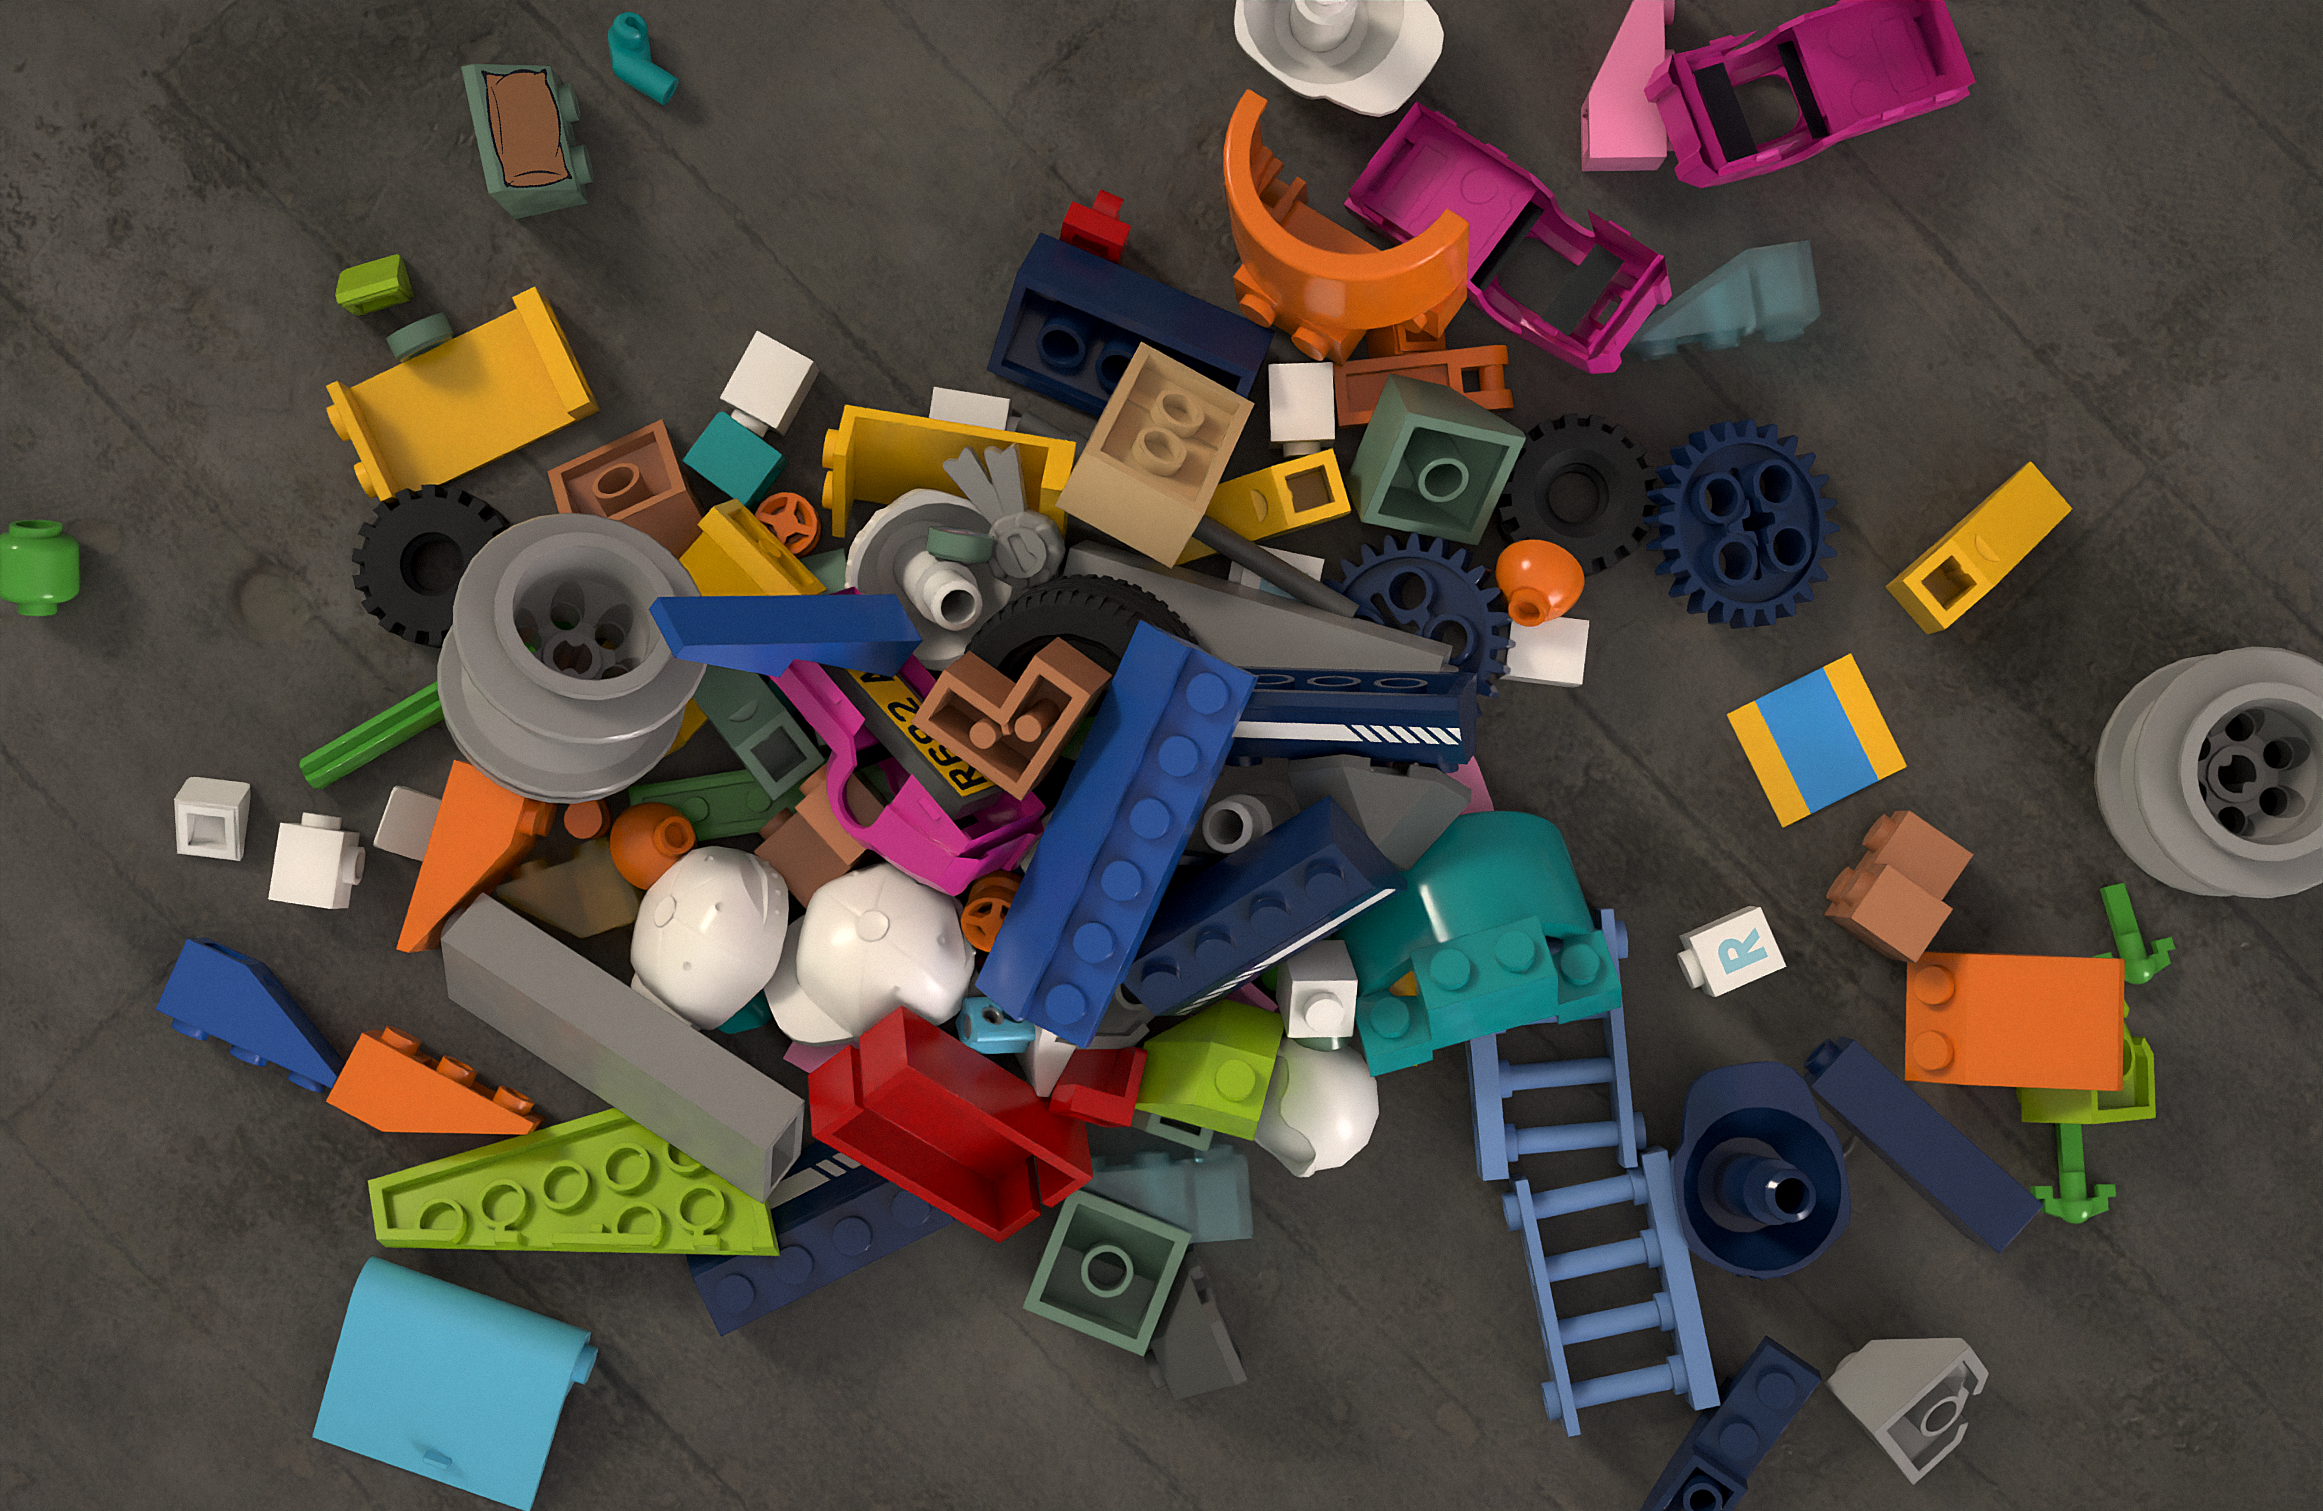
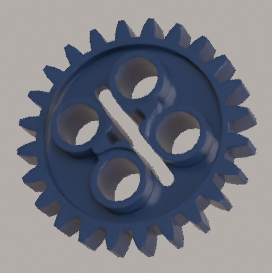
[1643,419,1840,629]
[1323,533,1516,718]

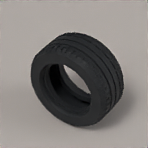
[964,574,1199,820]

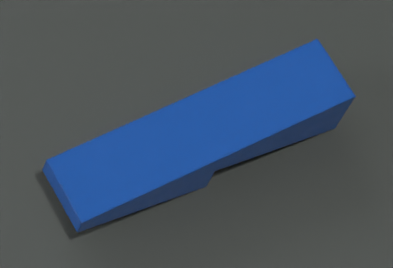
[649,594,923,677]

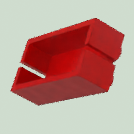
[808,1005,1094,1244]

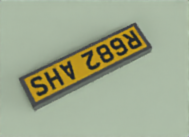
[818,663,1005,821]

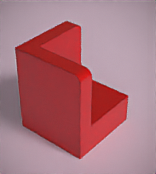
[1048,1047,1147,1128]

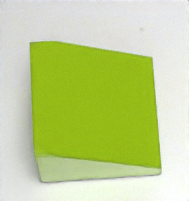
[335,254,414,316]

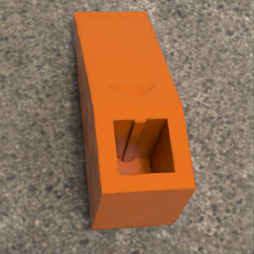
[326,1025,545,1135]

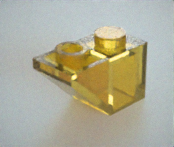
[496,836,645,939]

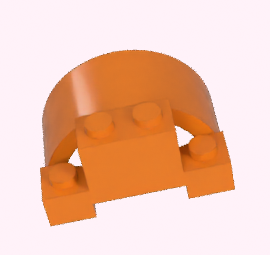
[1223,89,1469,366]

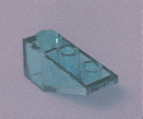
[1621,240,1821,361]
[1080,1145,1254,1243]

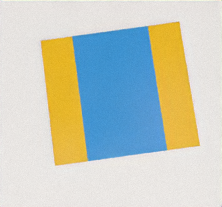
[1726,653,1907,828]

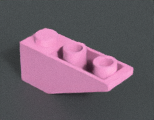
[1581,0,1675,171]

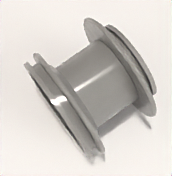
[437,513,707,804]
[2094,647,2323,898]

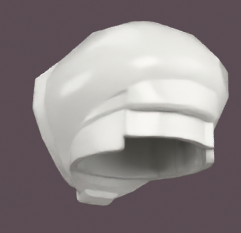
[1254,1035,1379,1177]

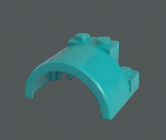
[1331,811,1622,1077]

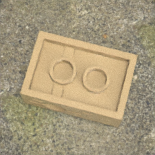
[1055,342,1255,569]

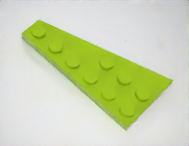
[368,1108,780,1256]

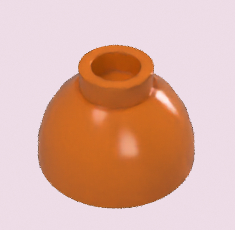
[1495,540,1585,627]
[610,801,698,890]

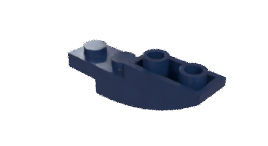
[1640,1335,1822,1511]

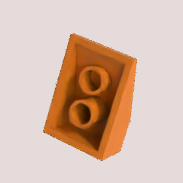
[396,760,558,953]
[1905,951,2125,1091]

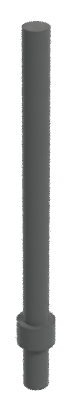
[1015,410,1360,619]

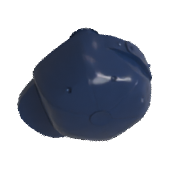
[1670,1061,1851,1281]

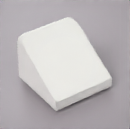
[174,777,251,861]
[373,786,442,862]

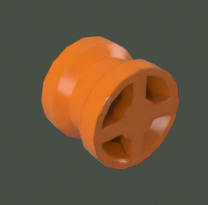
[755,492,823,559]
[961,870,1023,952]

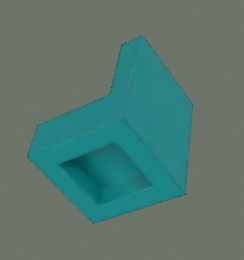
[682,412,790,513]

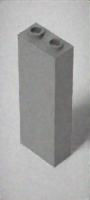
[1046,540,1458,776]
[440,892,805,1204]

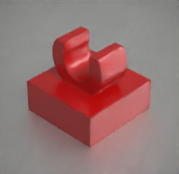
[1059,189,1131,265]

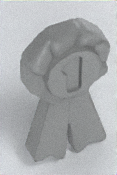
[942,443,1066,590]

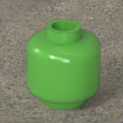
[0,520,81,616]

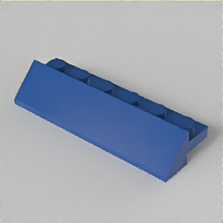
[975,620,1259,1049]

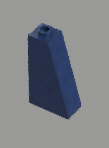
[1802,1036,2044,1254]

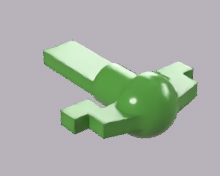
[2092,883,2175,985]
[2030,1123,2116,1224]

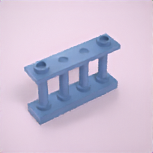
[1465,908,1646,1181]
[1501,1145,1721,1437]

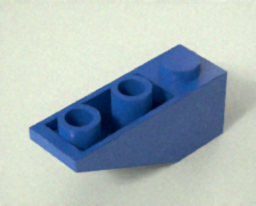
[155,937,346,1093]

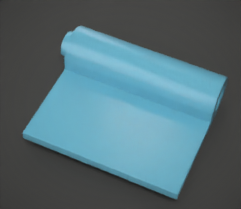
[312,1256,598,1511]

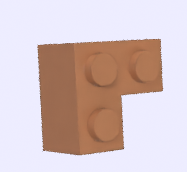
[910,637,1113,801]
[754,763,891,909]
[1824,810,1974,963]

